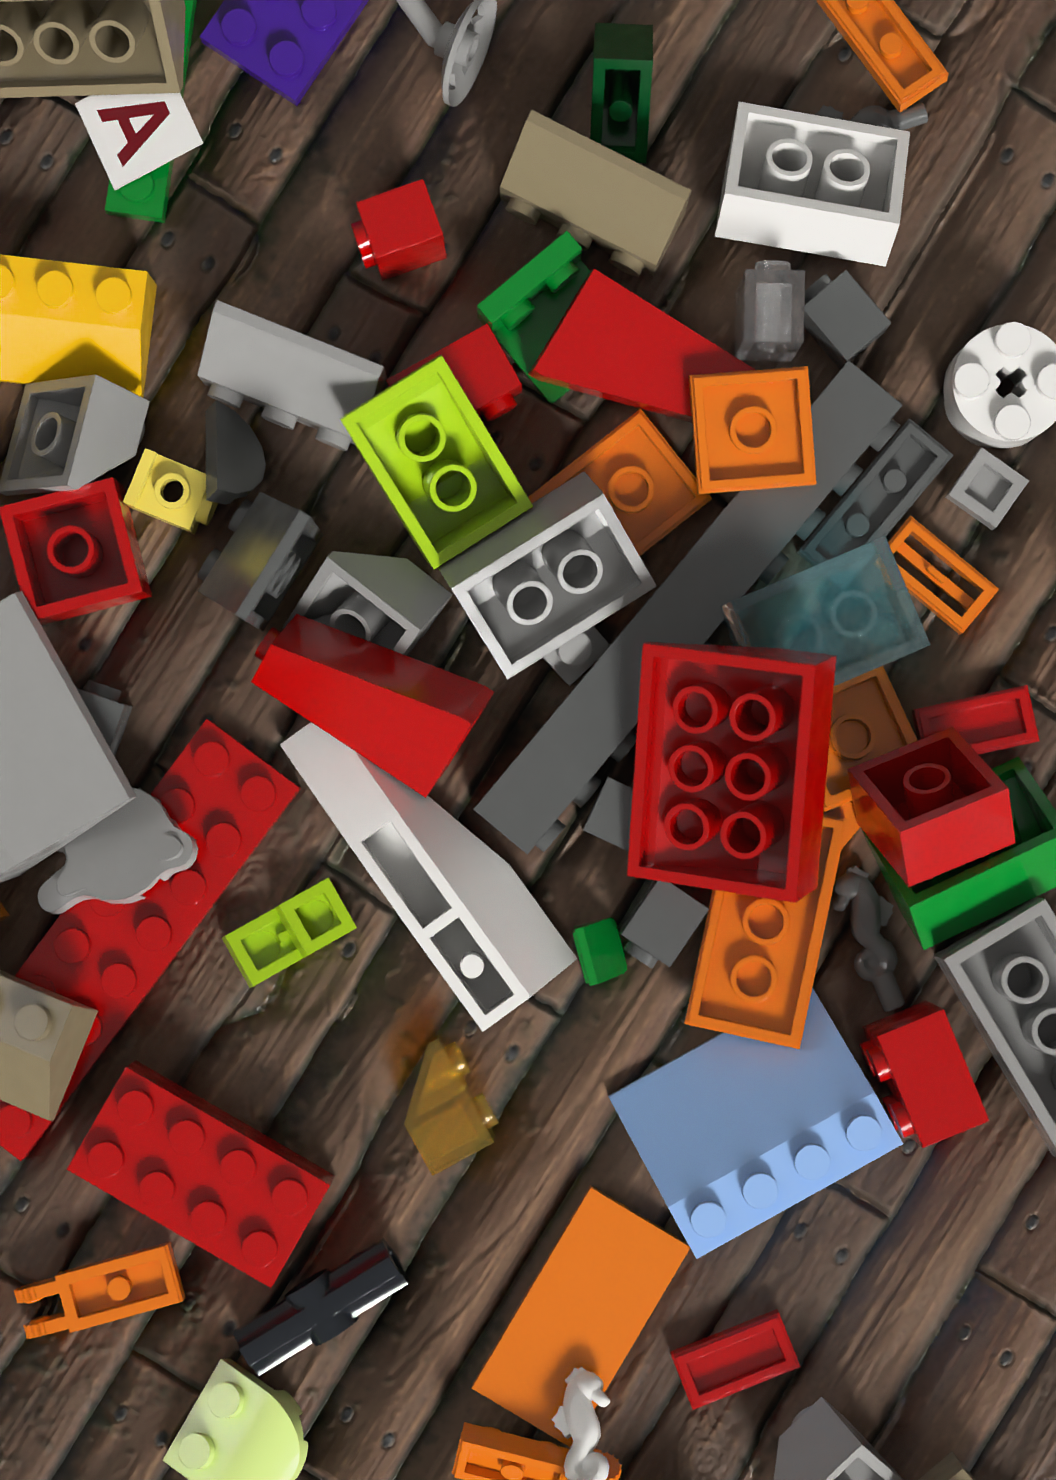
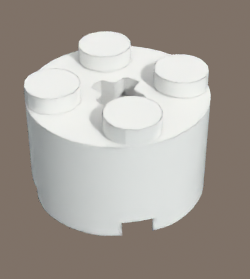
[944,322,1056,449]

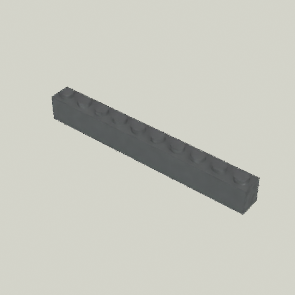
[473,361,903,854]

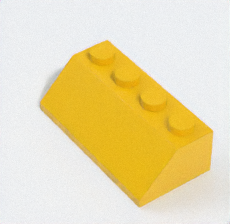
[0,254,157,397]

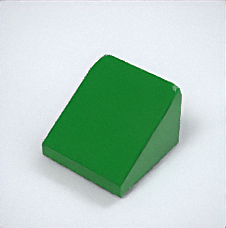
[571,917,627,986]

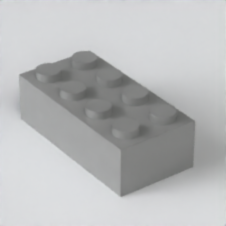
[933,897,1056,1157]

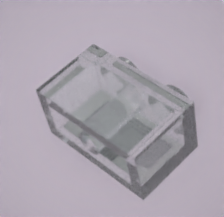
[735,260,805,361]

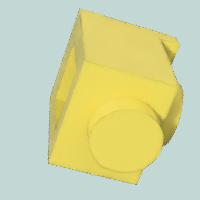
[123,448,218,534]

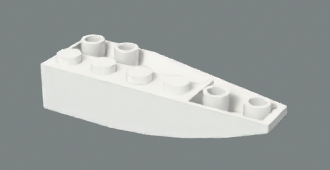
[280,722,578,1032]

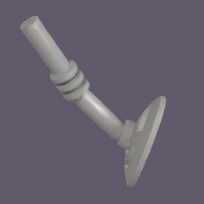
[396,0,497,107]

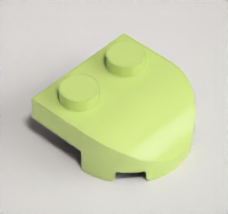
[163,1359,308,1480]

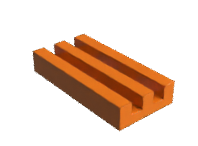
[871,515,999,635]

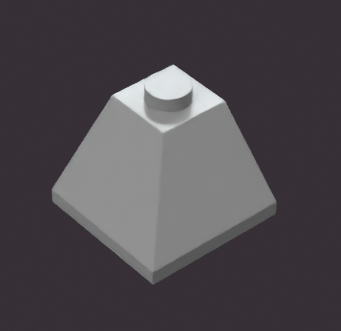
[0,374,150,496]
[283,551,453,656]
[774,1397,904,1480]

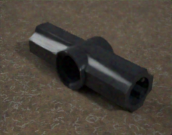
[233,1238,410,1376]

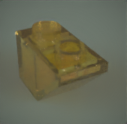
[404,1034,499,1176]

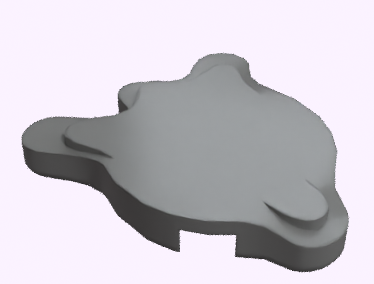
[38,788,198,914]

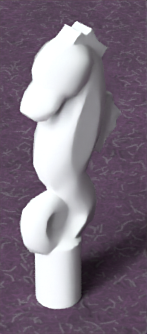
[552,1366,611,1480]

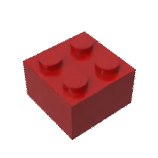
[0,477,152,626]
[847,727,1016,887]
[859,1001,990,1148]

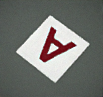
[75,93,203,190]

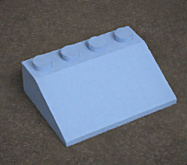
[608,987,903,1259]

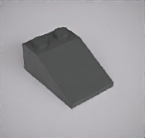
[197,492,324,632]

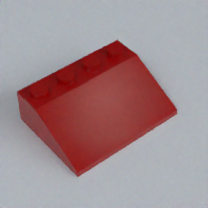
[627,642,836,903]

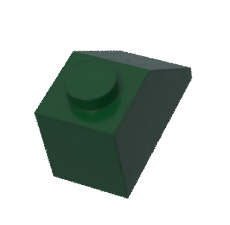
[590,23,653,163]

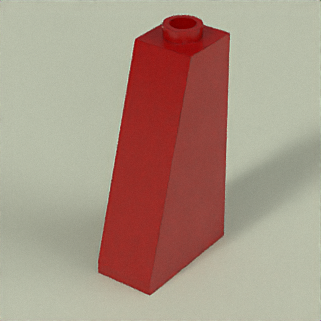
[528,269,755,423]
[251,614,494,798]

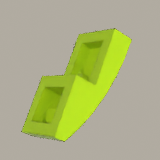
[222,877,357,988]

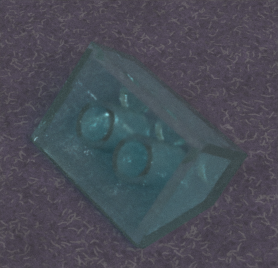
[721,536,930,686]

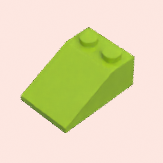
[339,355,533,569]

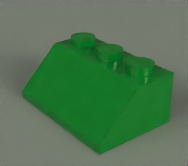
[862,756,1056,950]

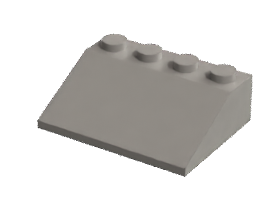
[0,591,137,883]

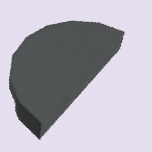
[205,400,266,505]

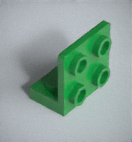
[477,231,591,404]

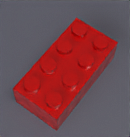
[66,1060,335,1288]

